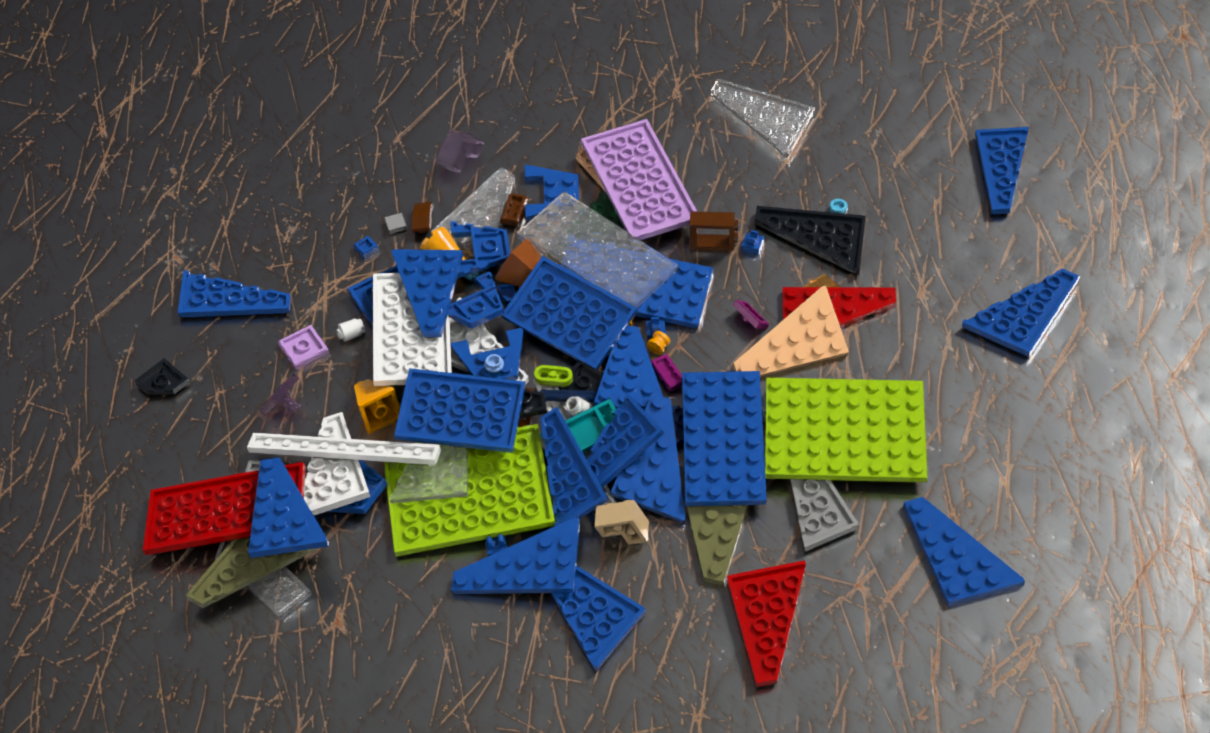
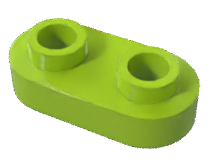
[534,365,573,387]

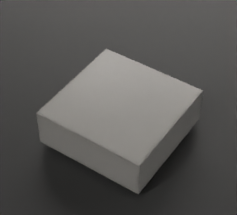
[384,213,407,234]

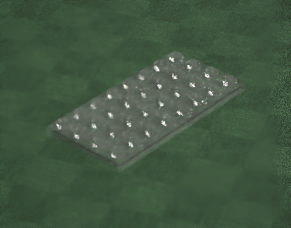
[517,191,678,308]

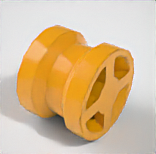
[647,331,670,355]

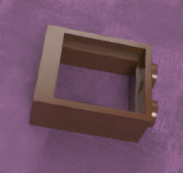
[690,211,738,251]

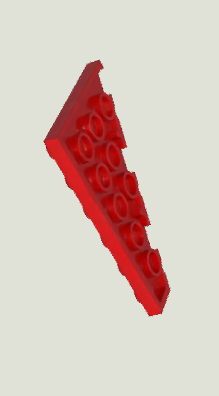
[782,287,896,328]
[726,560,806,687]

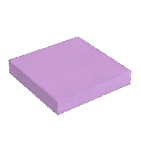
[278,325,329,370]

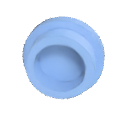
[484,354,504,373]

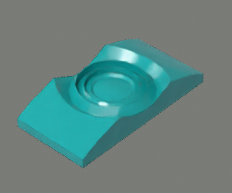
[540,399,616,455]

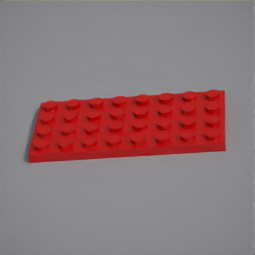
[143,462,306,556]

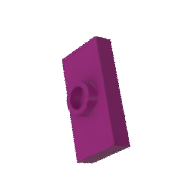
[732,300,769,330]
[651,354,682,392]

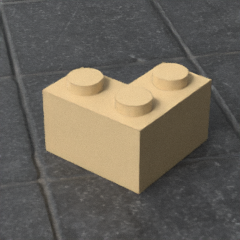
[595,500,649,545]

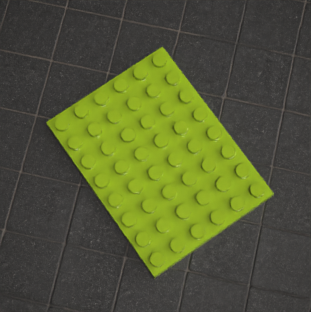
[765,377,927,482]
[384,424,555,557]

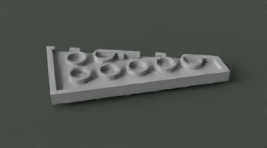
[790,479,859,551]

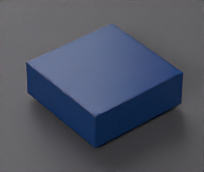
[353,236,379,259]

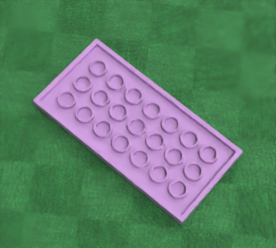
[581,119,697,243]

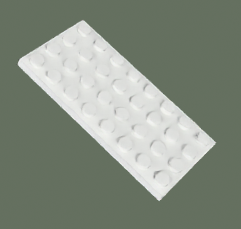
[373,273,452,386]

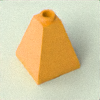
[354,379,400,435]

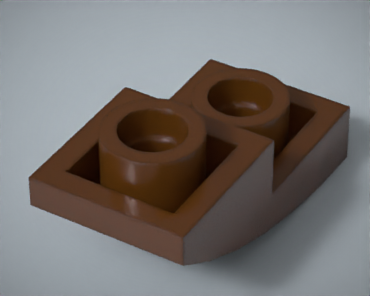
[412,201,434,233]

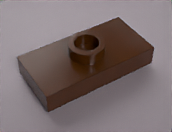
[500,193,528,226]

